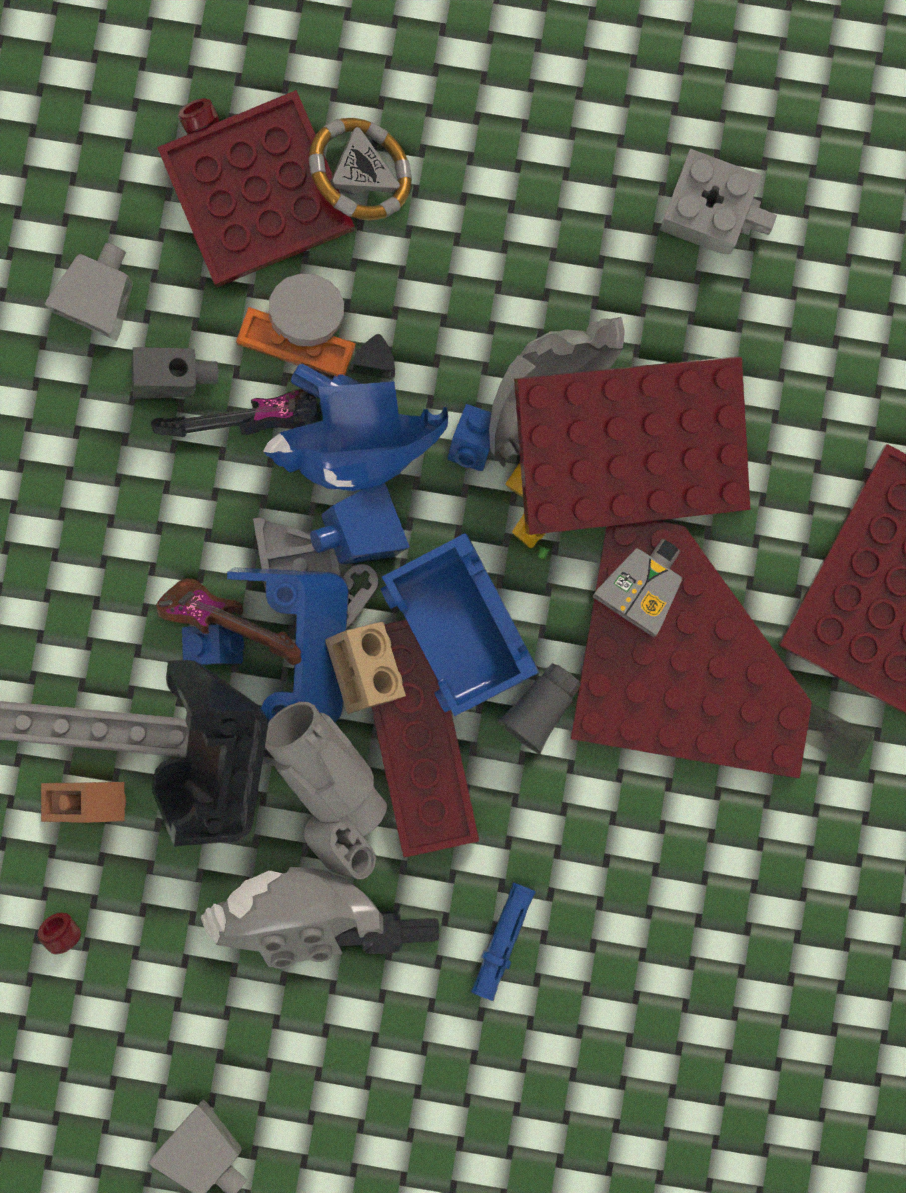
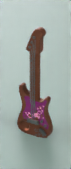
[156,578,302,665]

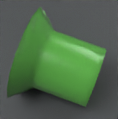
[537,545,552,560]

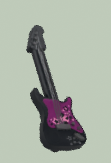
[151,389,318,437]

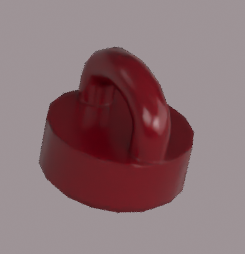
[178,98,219,135]
[37,912,81,955]

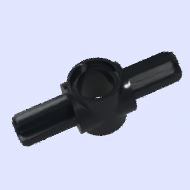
[335,911,439,954]

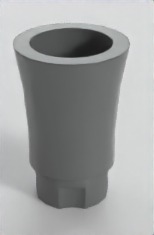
[497,663,581,754]

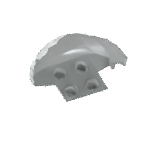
[489,317,625,467]
[201,867,383,969]

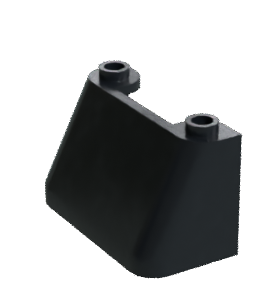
[152,660,268,847]

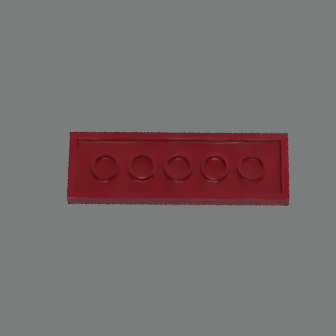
[371,620,479,858]

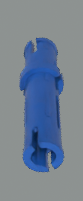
[470,882,536,1001]

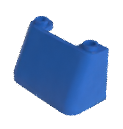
[380,533,540,716]

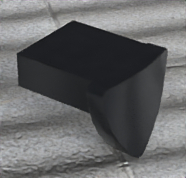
[350,334,395,379]

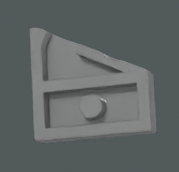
[253,518,341,591]

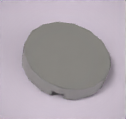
[269,274,344,346]

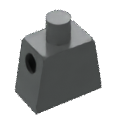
[131,347,218,399]

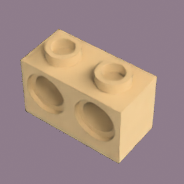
[325,622,406,714]

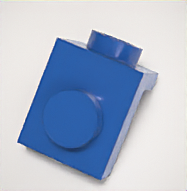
[448,404,492,471]
[182,625,244,665]

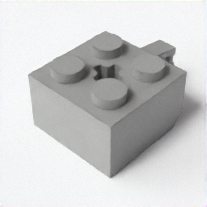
[659,149,777,254]

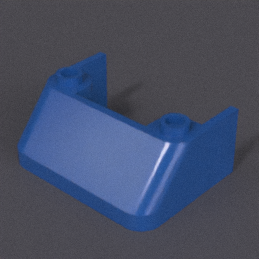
[227,567,349,723]

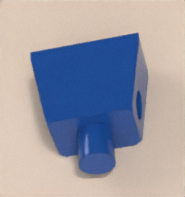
[310,483,410,564]

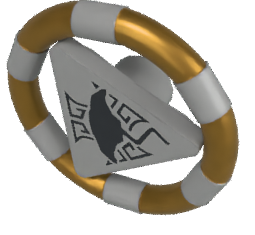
[308,118,412,220]

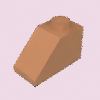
[41,782,126,823]

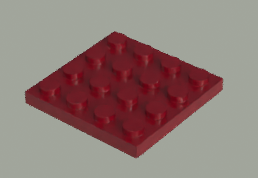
[157,90,355,288]

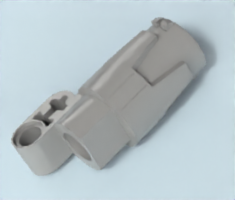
[265,702,387,879]

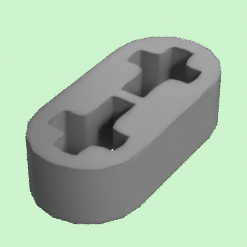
[343,564,379,628]

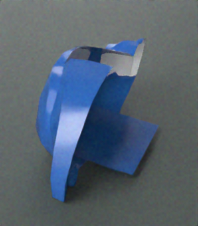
[263,381,449,491]

